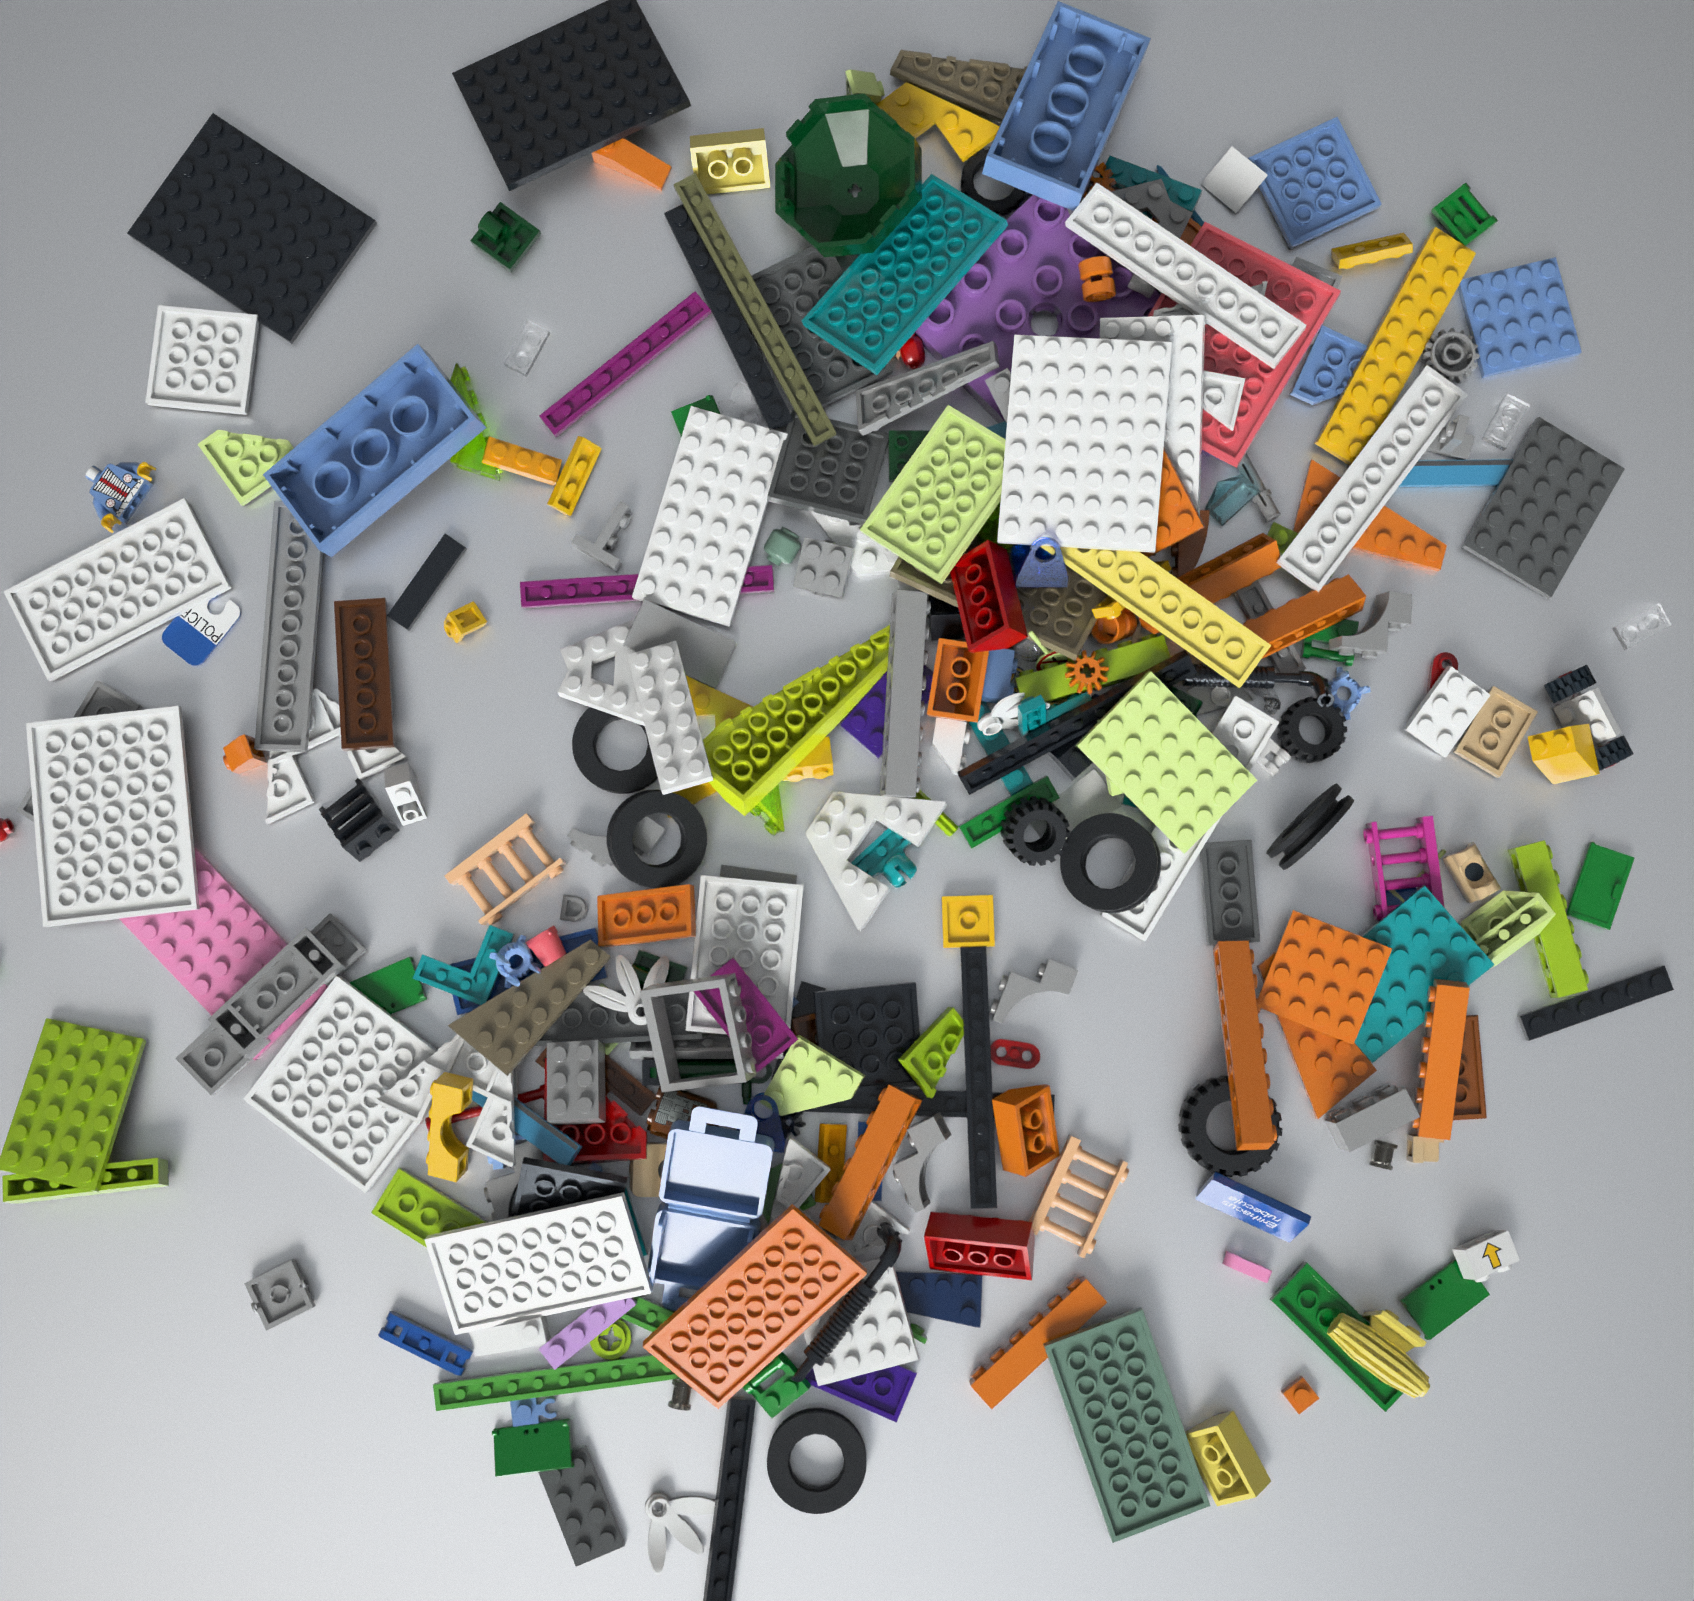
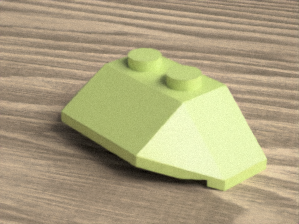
[1460,890,1556,967]

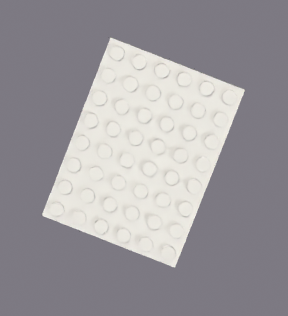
[997,335,1172,553]
[26,706,200,927]

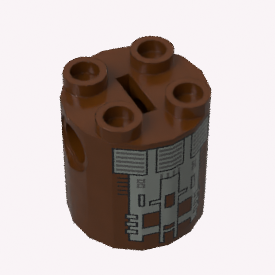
[646,1086,719,1140]

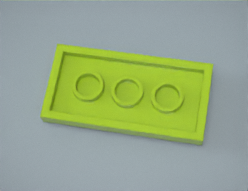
[371,1167,488,1247]

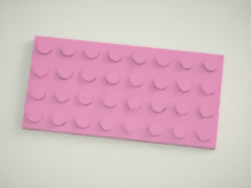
[120,846,328,1061]

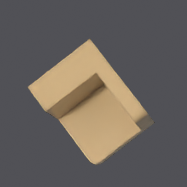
[1407,1134,1444,1163]

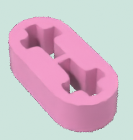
[1222,1251,1272,1283]

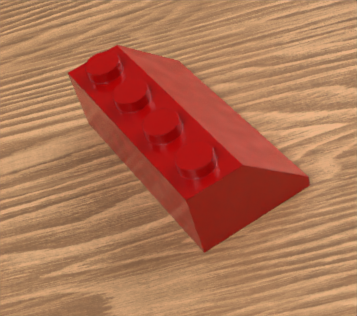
[950,540,1028,653]
[924,1212,1035,1280]

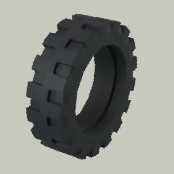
[961,147,1025,216]

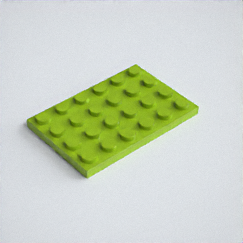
[0,1018,146,1192]

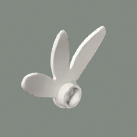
[977,693,1051,736]
[583,955,669,1025]
[645,1493,715,1574]

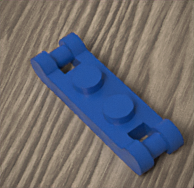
[378,1311,473,1376]

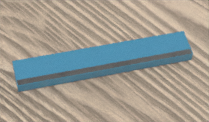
[1399,459,1513,487]
[472,1091,583,1166]

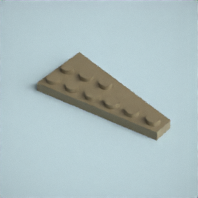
[890,50,1027,125]
[448,940,611,1076]

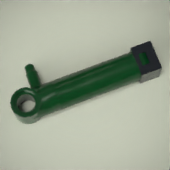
[642,1059,773,1105]

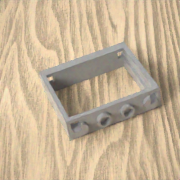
[640,973,757,1092]

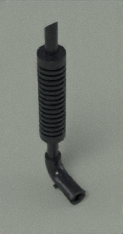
[1182,664,1334,707]
[791,1222,902,1382]

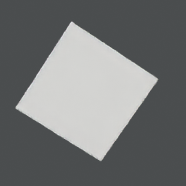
[1201,146,1268,213]

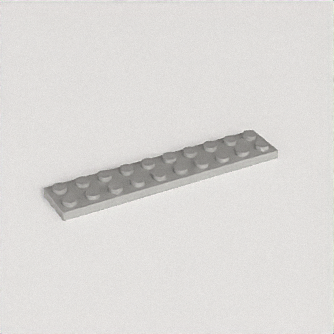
[254,501,323,752]

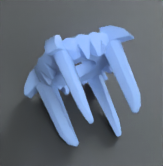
[1328,667,1371,720]
[489,935,542,988]

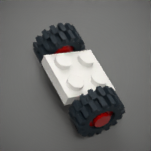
[1544,665,1634,771]

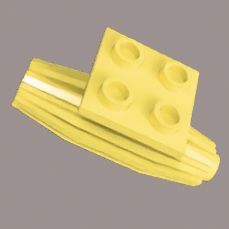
[1327,1309,1430,1398]

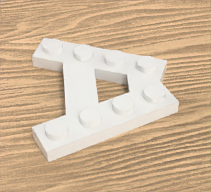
[557,619,645,726]

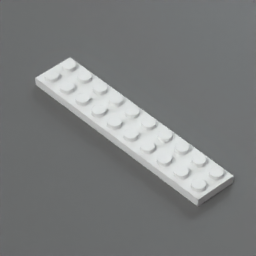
[1065,183,1307,369]
[1276,365,1468,592]
[1100,695,1279,941]

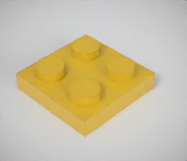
[941,895,995,948]

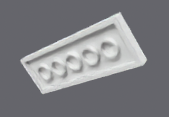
[627,641,714,795]

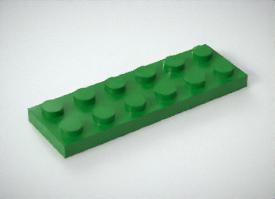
[1270,1262,1403,1412]

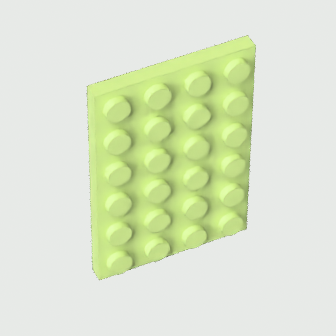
[860,405,1006,584]
[1076,671,1257,854]

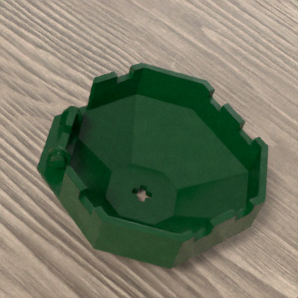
[775,93,922,258]

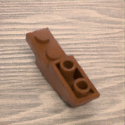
[1170,510,1210,578]

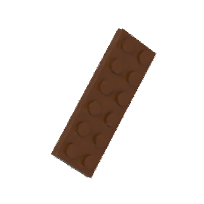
[334,598,395,751]

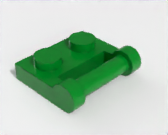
[1431,183,1498,246]
[1301,619,1359,666]
[743,1352,812,1418]

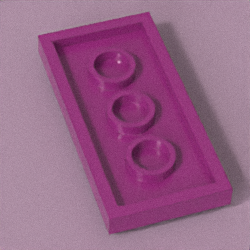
[693,958,798,1072]

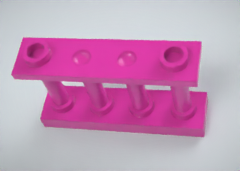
[1363,816,1445,922]

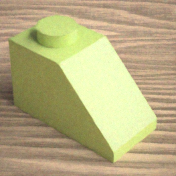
[845,69,885,104]

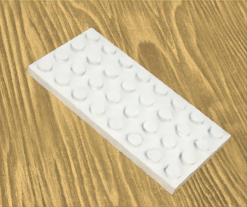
[1100,315,1205,516]
[632,406,788,627]
[3,498,232,681]
[424,1192,653,1335]

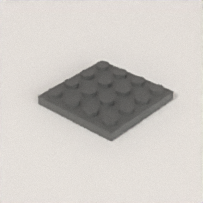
[767,410,888,524]

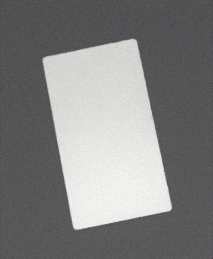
[1030,769,1121,850]

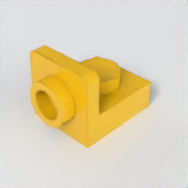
[444,601,487,643]

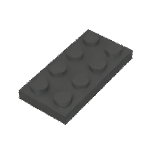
[1200,840,1260,946]
[538,1446,625,1567]

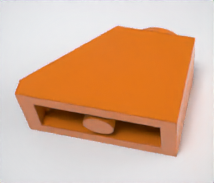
[223,734,267,774]

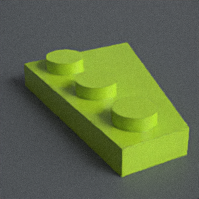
[898,1007,964,1098]

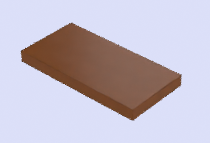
[1425,1015,1487,1120]

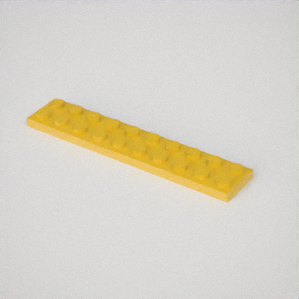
[1314,227,1476,466]

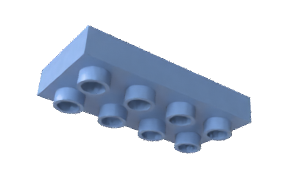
[982,1,1151,211]
[263,344,487,557]

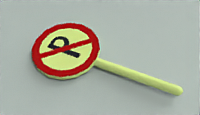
[1029,631,1069,671]

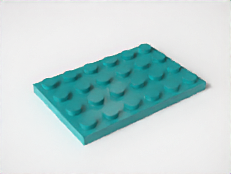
[1355,885,1495,1063]

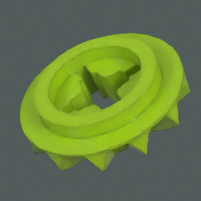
[590,1319,632,1360]

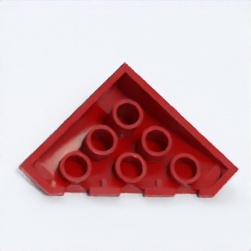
[543,1058,647,1165]

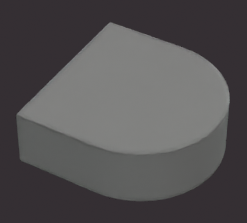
[560,894,588,922]

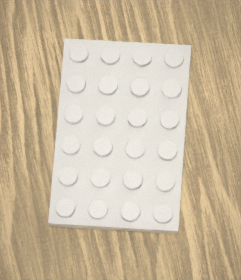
[685,875,804,1034]

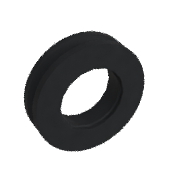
[572,707,658,794]
[1266,783,1354,870]
[606,789,707,889]
[1060,813,1161,913]
[767,1408,866,1514]

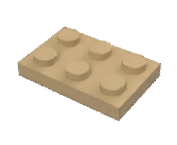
[1453,686,1538,778]

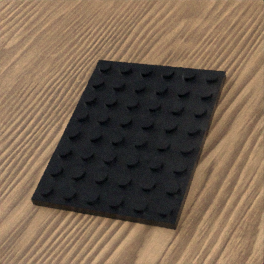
[452,0,691,191]
[127,113,377,344]

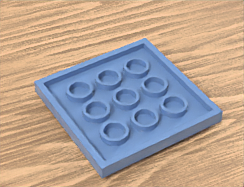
[1248,117,1382,249]
[1458,257,1582,378]

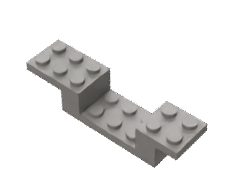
[175,913,367,1096]

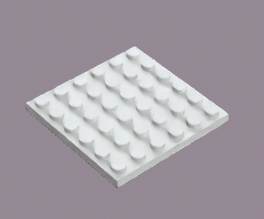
[243,975,438,1193]

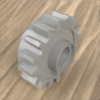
[1421,328,1480,384]

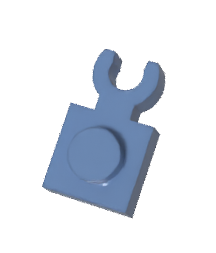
[510,1396,558,1427]

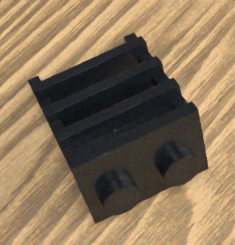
[319,778,400,862]

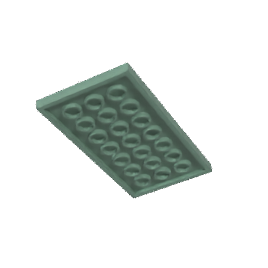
[1043,1307,1210,1543]

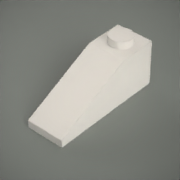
[469,1316,551,1357]

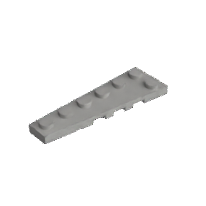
[856,341,1000,435]

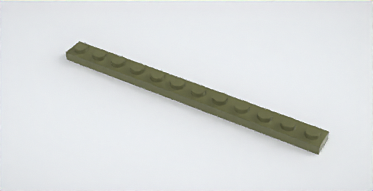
[673,173,836,446]

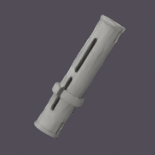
[1237,453,1281,522]

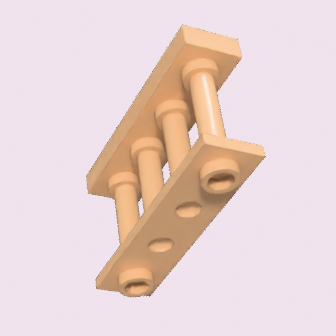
[444,813,566,925]
[1029,1134,1129,1258]

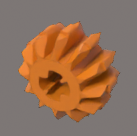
[1065,650,1109,694]

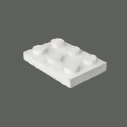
[1403,665,1490,758]

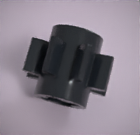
[772,1112,806,1139]

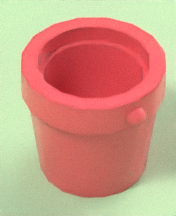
[525,925,567,967]

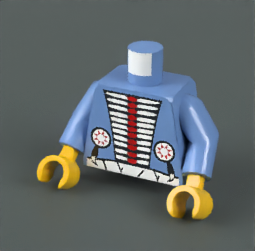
[86,462,157,533]

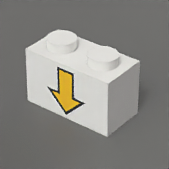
[1452,1230,1520,1282]

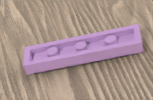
[539,1297,637,1370]

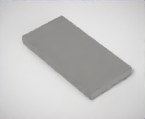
[623,599,736,689]

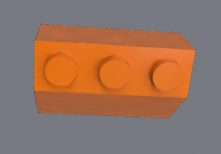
[927,638,989,723]
[992,1084,1060,1177]

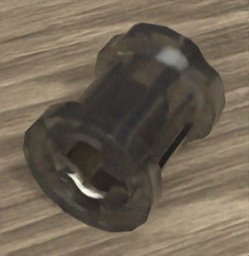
[1369,1139,1398,1170]
[668,1379,692,1411]

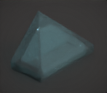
[1205,474,1260,526]

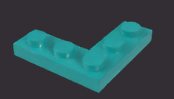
[1017,692,1092,737]
[412,925,515,1005]

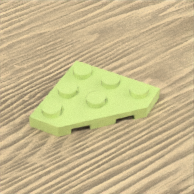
[198,430,294,506]
[760,1035,865,1116]

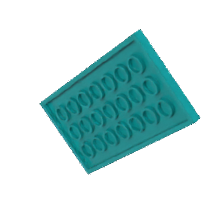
[802,174,1008,375]

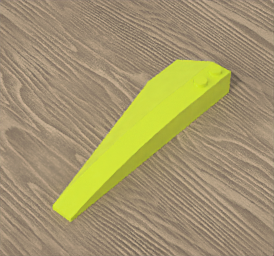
[703,625,890,816]

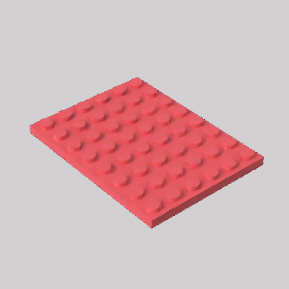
[1148,222,1341,468]

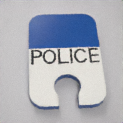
[162,595,241,666]

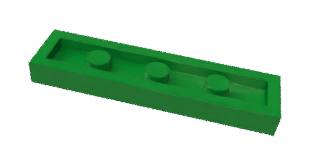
[958,775,1060,849]

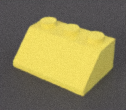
[690,128,770,194]
[1185,1411,1271,1506]

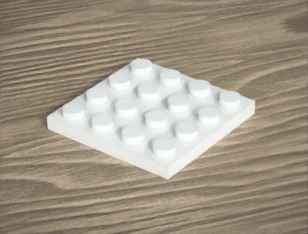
[145,305,259,415]
[804,1258,919,1386]

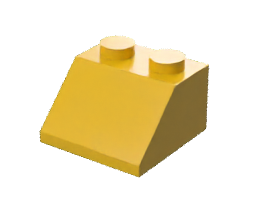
[1527,724,1600,784]

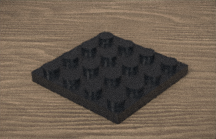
[813,982,920,1093]
[512,1157,628,1217]

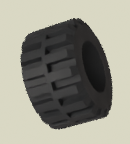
[1277,696,1347,763]
[1000,796,1070,866]

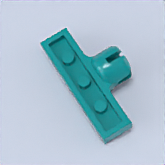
[1100,155,1202,219]
[851,828,917,888]

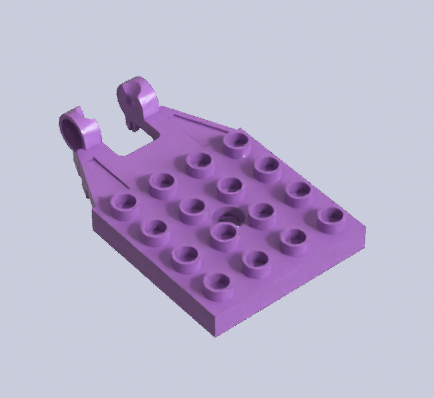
[915,195,1222,461]

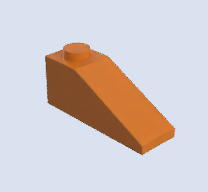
[591,138,672,190]

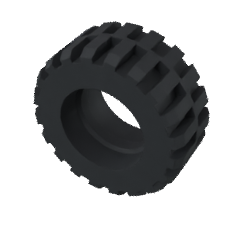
[1178,1076,1283,1177]

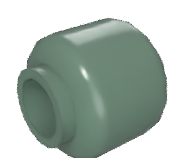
[764,526,801,566]

